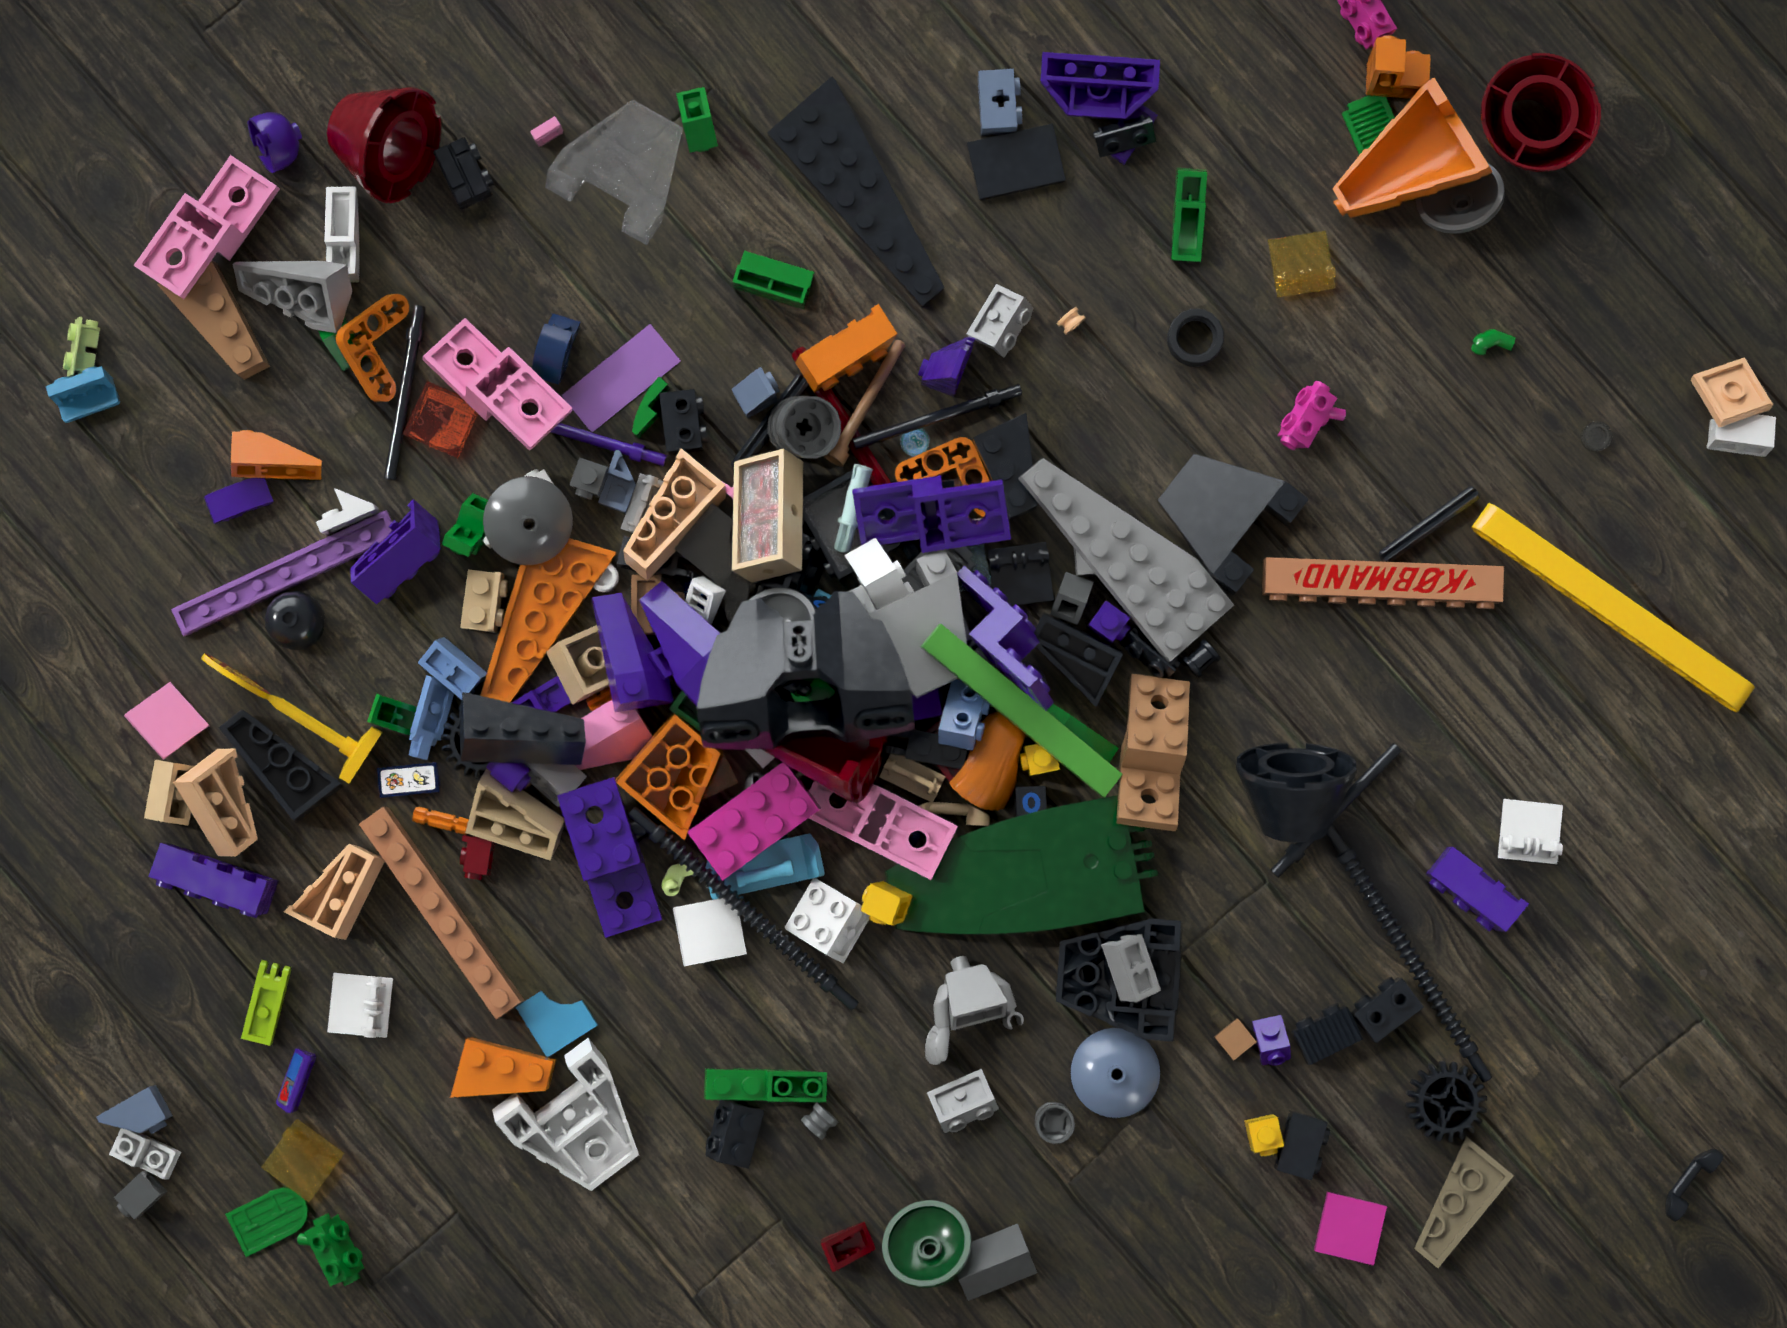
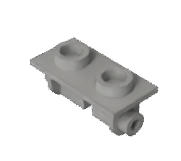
[620,473,664,533]

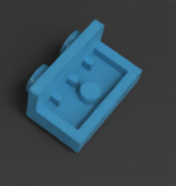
[46,366,120,423]

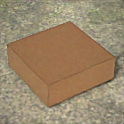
[1214,1018,1256,1061]

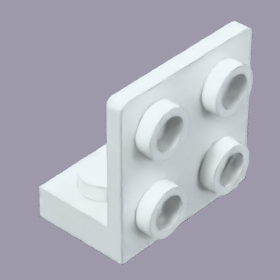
[785,878,870,963]

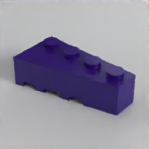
[149,843,279,918]

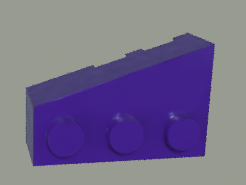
[1426,847,1529,932]

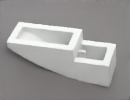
[324,187,359,282]

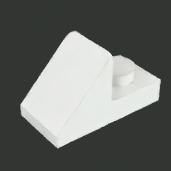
[316,489,380,536]

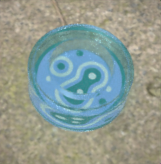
[900,428,930,457]

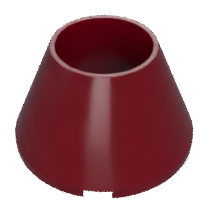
[1481,53,1601,172]
[327,87,442,203]

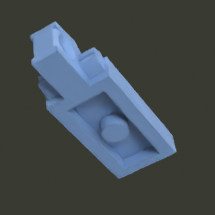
[409,675,454,760]

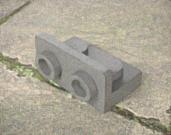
[966,284,1034,357]
[927,1069,999,1133]

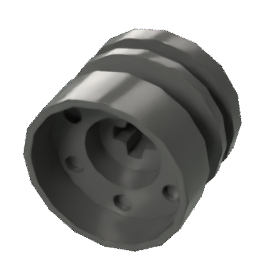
[767,396,841,459]

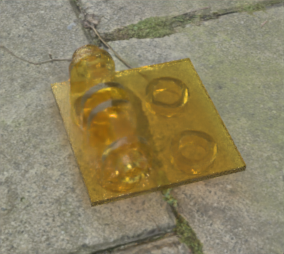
[1268,231,1336,298]
[261,1118,345,1202]

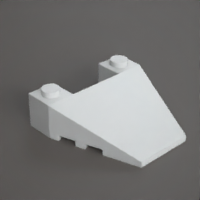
[492,1038,639,1191]

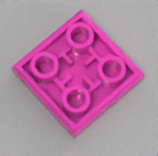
[1314,1192,1387,1265]

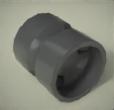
[1034,1101,1075,1144]

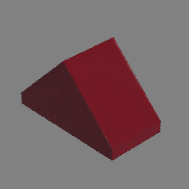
[821,1221,876,1272]

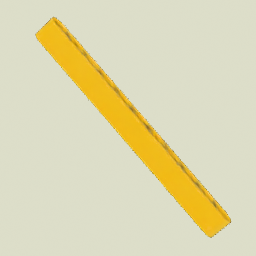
[1471,503,1755,713]

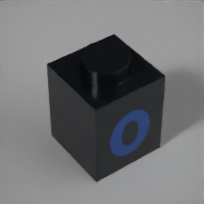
[1015,786,1047,817]

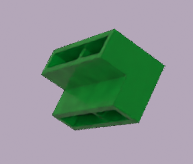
[732,251,815,310]

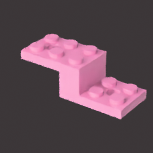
[134,155,280,299]
[423,318,572,451]
[809,781,958,880]

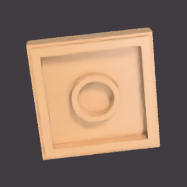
[1691,357,1773,427]

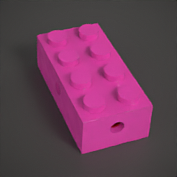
[687,762,821,880]

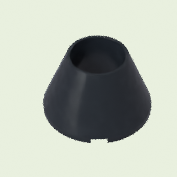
[1236,743,1357,842]

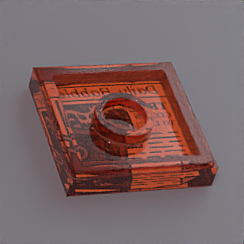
[403,381,478,459]

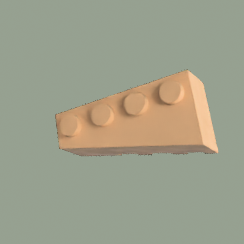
[623,449,726,581]

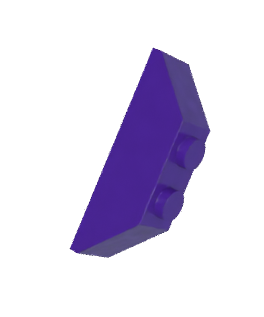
[1040,52,1160,120]

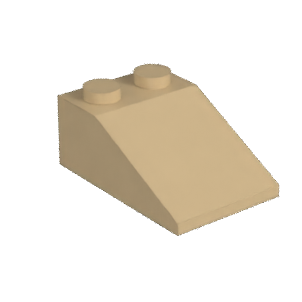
[546,625,609,705]

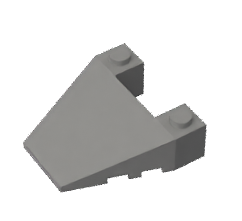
[848,550,967,698]

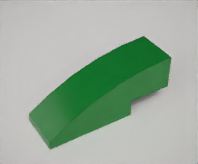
[1171,168,1207,262]

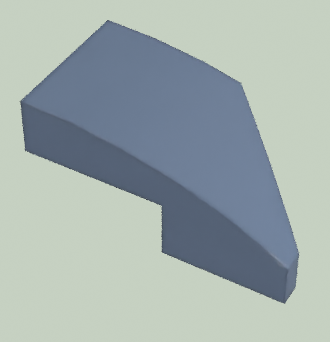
[598,450,636,513]

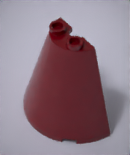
[761,735,888,803]

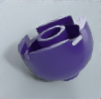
[247,112,302,173]

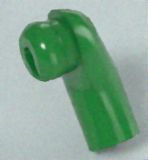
[1471,329,1516,355]

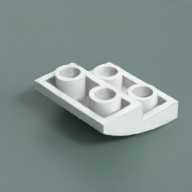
[673,898,747,966]

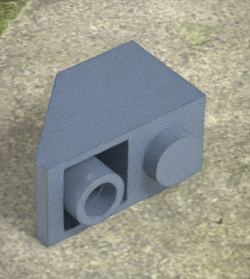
[732,367,779,419]

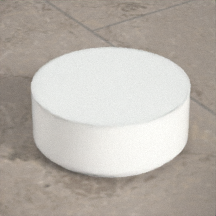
[593,564,619,592]

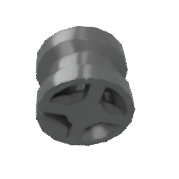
[801,1102,838,1140]

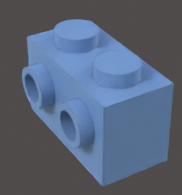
[938,679,990,751]

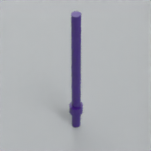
[524,412,667,466]

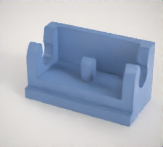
[418,637,487,699]

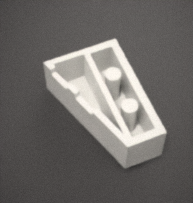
[845,538,914,610]

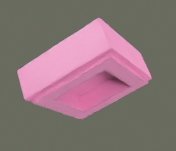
[530,116,563,147]

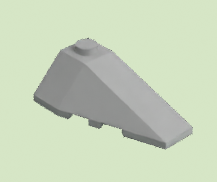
[233,261,352,333]

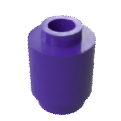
[486,762,532,793]

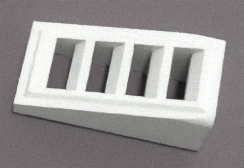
[685,576,726,625]

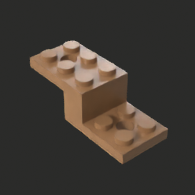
[1116,674,1190,832]

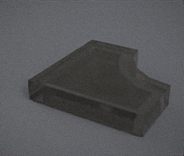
[674,503,733,587]

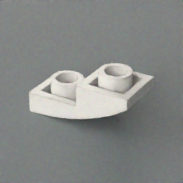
[109,1128,181,1179]

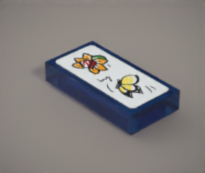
[377,762,440,798]

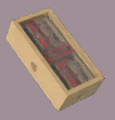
[732,449,803,582]

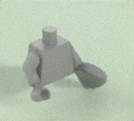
[925,956,1024,1065]

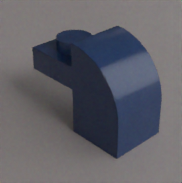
[532,313,580,385]

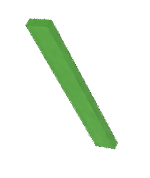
[921,624,1123,798]

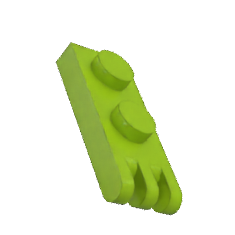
[241,960,291,1046]

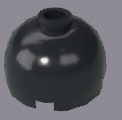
[264,591,325,650]

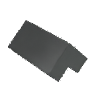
[957,1224,1037,1301]

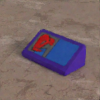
[276,1048,317,1113]

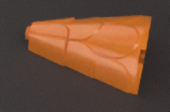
[1333,78,1493,218]

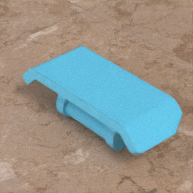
[705,833,825,900]

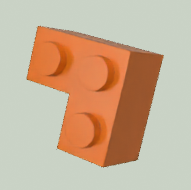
[1366,35,1430,99]

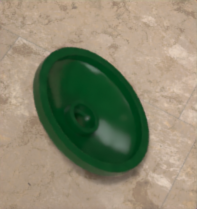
[882,1200,972,1288]

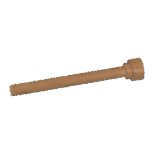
[823,340,905,467]

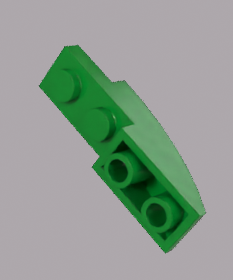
[704,1068,827,1102]

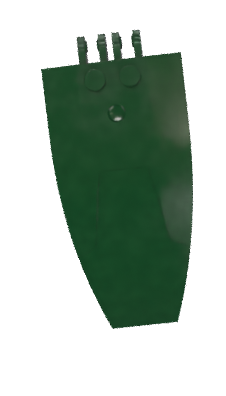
[884,795,1158,934]

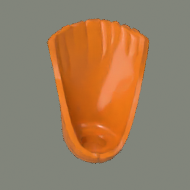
[950,711,1026,811]

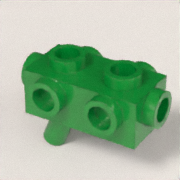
[297,1213,364,1286]

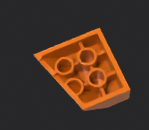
[616,713,721,841]

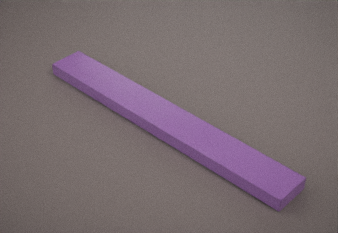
[171,510,392,637]

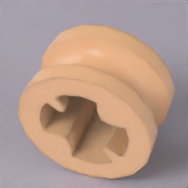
[1056,307,1086,335]

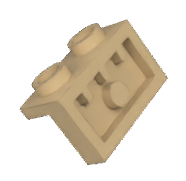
[460,569,508,633]

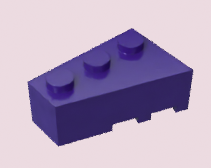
[351,499,441,605]

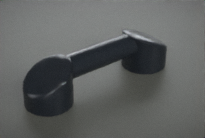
[1665,1149,1724,1222]

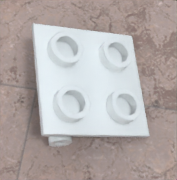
[1498,799,1563,864]
[327,973,393,1038]

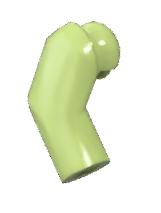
[661,863,693,896]

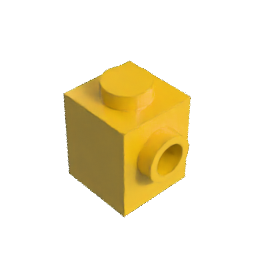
[1019,744,1060,776]
[861,881,913,925]
[1244,1114,1284,1156]

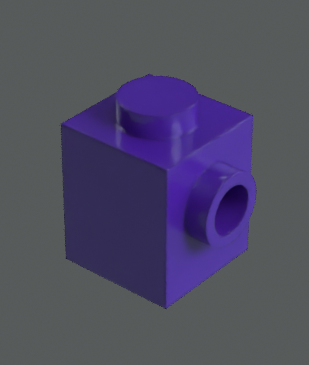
[1087,601,1130,644]

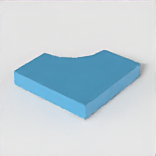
[516,991,598,1057]

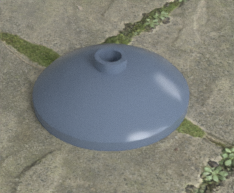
[1071,1028,1160,1118]

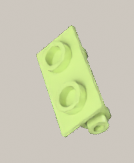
[63,317,100,377]

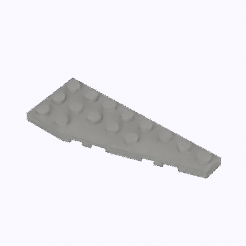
[1018,458,1234,662]

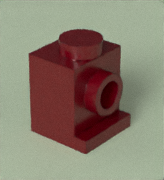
[460,835,496,880]

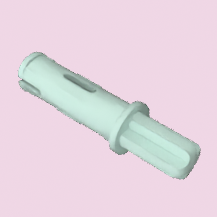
[834,464,873,553]

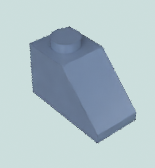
[96,1085,173,1134]

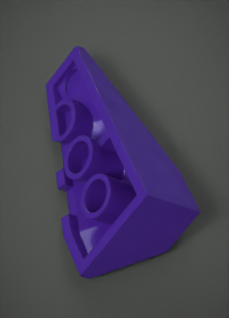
[592,593,674,712]

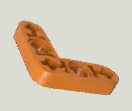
[336,294,409,402]
[895,437,990,518]

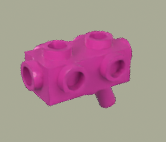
[1337,0,1397,49]
[1277,381,1346,450]

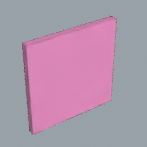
[124,682,209,760]

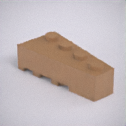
[157,260,270,380]

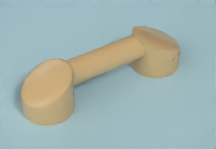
[918,801,990,826]

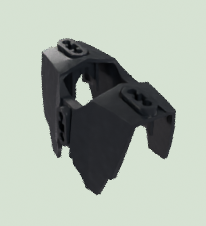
[697,591,915,749]

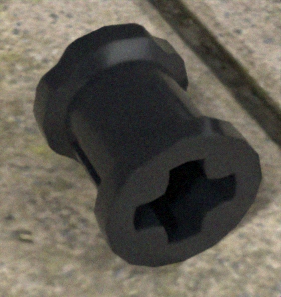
[1182,639,1221,678]

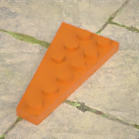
[480,538,617,703]

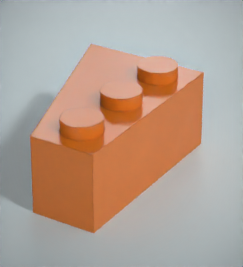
[795,304,897,392]
[450,1037,557,1098]

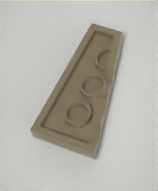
[1414,1137,1514,1268]

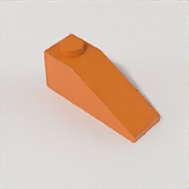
[231,430,322,480]

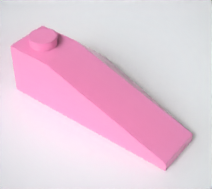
[575,700,653,770]

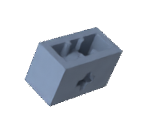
[978,69,1022,136]

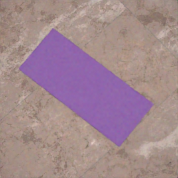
[561,324,680,432]

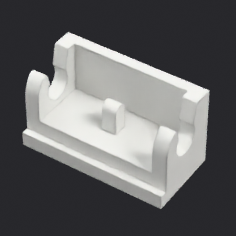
[1707,414,1776,457]

